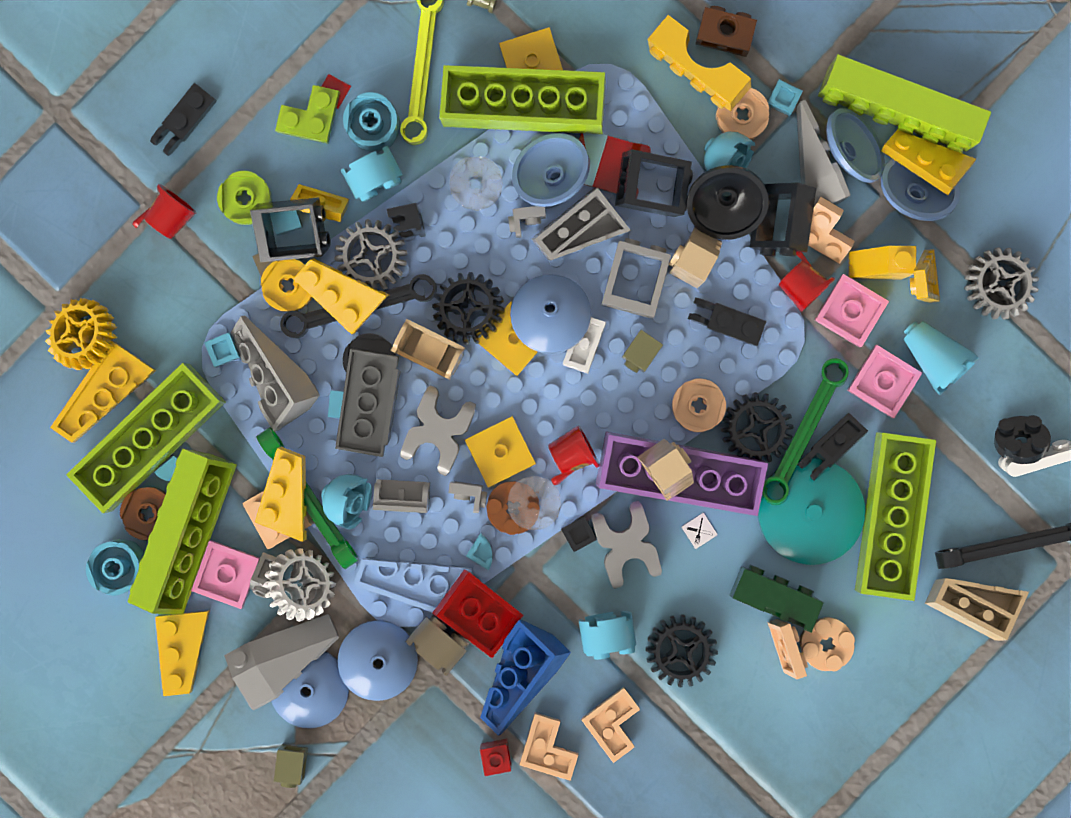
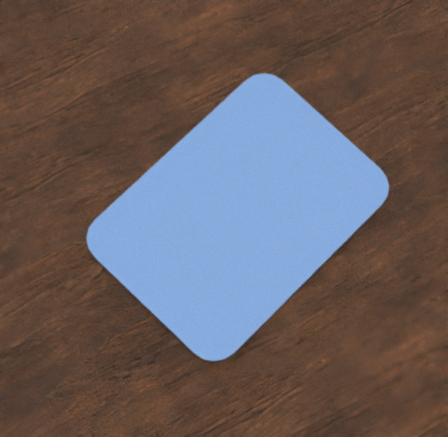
[202,64,805,627]

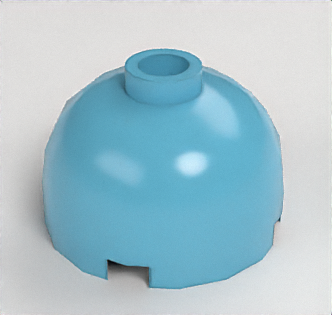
[704,131,755,171]
[321,474,372,530]

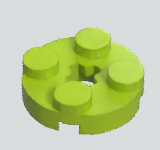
[217,171,272,225]

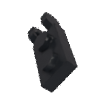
[150,82,217,156]
[688,297,767,347]
[798,413,868,481]

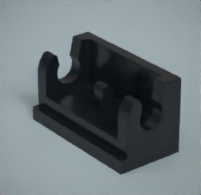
[387,203,426,238]

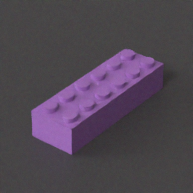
[596,432,768,516]

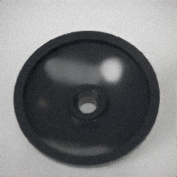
[687,165,769,240]

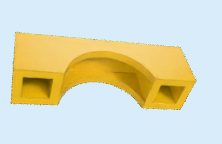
[647,15,751,111]

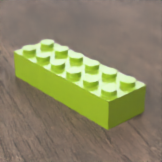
[817,55,991,153]
[439,65,606,134]
[66,363,226,514]
[855,432,936,601]
[127,448,237,615]

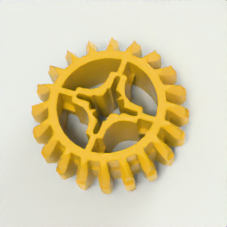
[45,298,117,370]

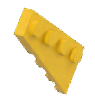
[910,249,940,303]

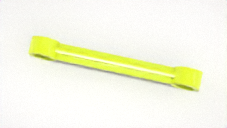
[400,0,444,145]

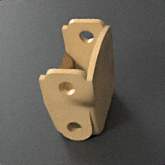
[391,319,465,380]

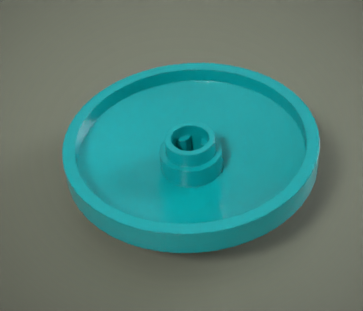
[758,458,865,565]

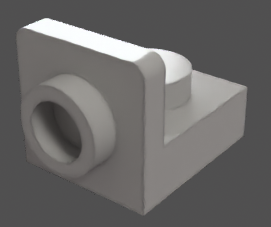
[508,206,546,238]
[448,481,487,513]
[250,552,277,598]

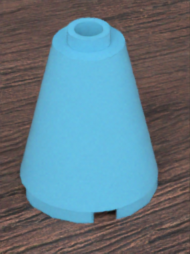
[904,321,979,395]

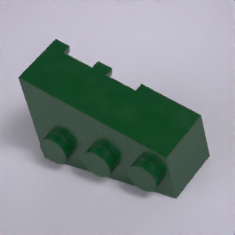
[729,564,824,633]

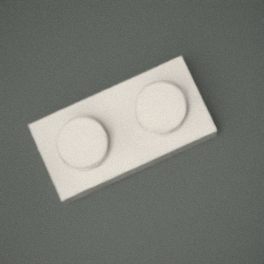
[563,317,606,374]

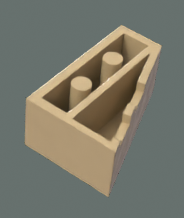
[669,227,722,288]
[637,439,694,501]
[925,578,1029,641]

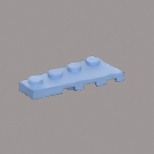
[353,558,472,612]

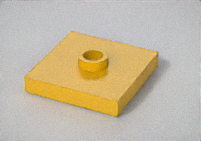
[499,27,563,70]
[478,301,538,376]
[465,416,536,488]

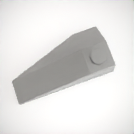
[796,100,850,205]
[231,316,320,432]
[224,614,339,710]

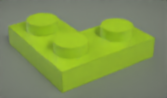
[275,85,340,144]

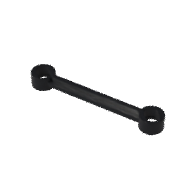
[280,274,437,338]
[935,523,1071,569]

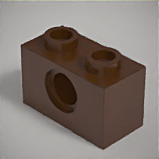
[695,6,757,57]

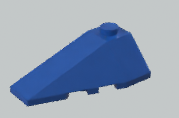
[480,619,571,736]

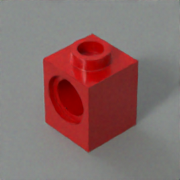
[480,738,512,776]

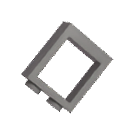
[601,238,671,319]

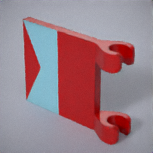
[579,133,651,199]

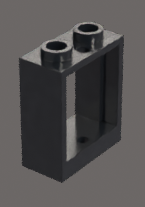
[615,149,693,217]
[750,182,816,257]
[250,197,331,262]

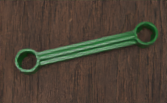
[762,358,849,505]
[256,427,359,569]

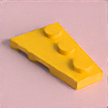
[881,130,976,195]
[294,258,389,334]
[255,447,307,542]

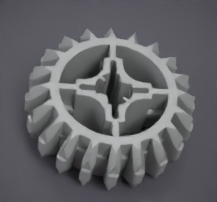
[335,219,408,290]
[964,247,1039,320]

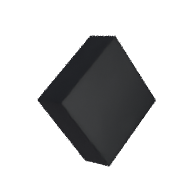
[561,516,597,552]

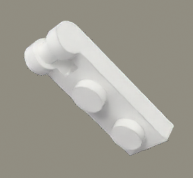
[998,440,1071,477]

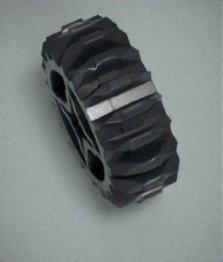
[432,272,505,345]
[721,392,794,463]
[645,614,718,687]

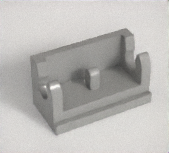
[373,479,430,513]

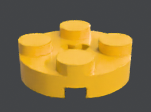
[261,259,313,312]

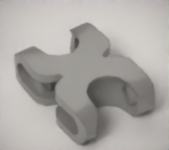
[400,385,476,476]
[592,501,662,589]

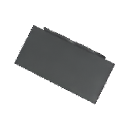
[335,348,401,457]

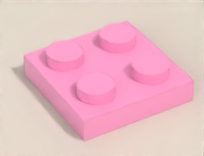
[814,274,889,348]
[847,345,922,418]
[191,540,260,609]

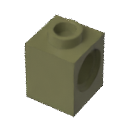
[621,330,663,373]
[274,744,308,788]

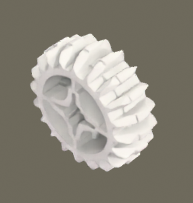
[263,548,336,622]

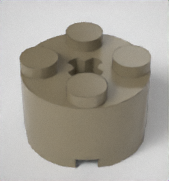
[405,615,467,676]

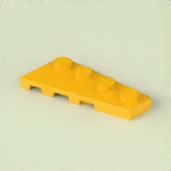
[50,340,156,443]

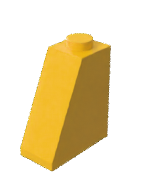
[848,246,916,280]

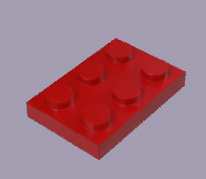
[432,569,524,658]

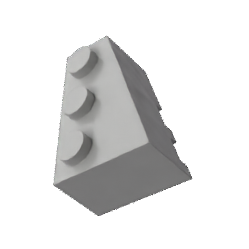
[532,188,631,260]

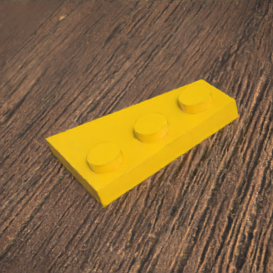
[155,610,210,696]

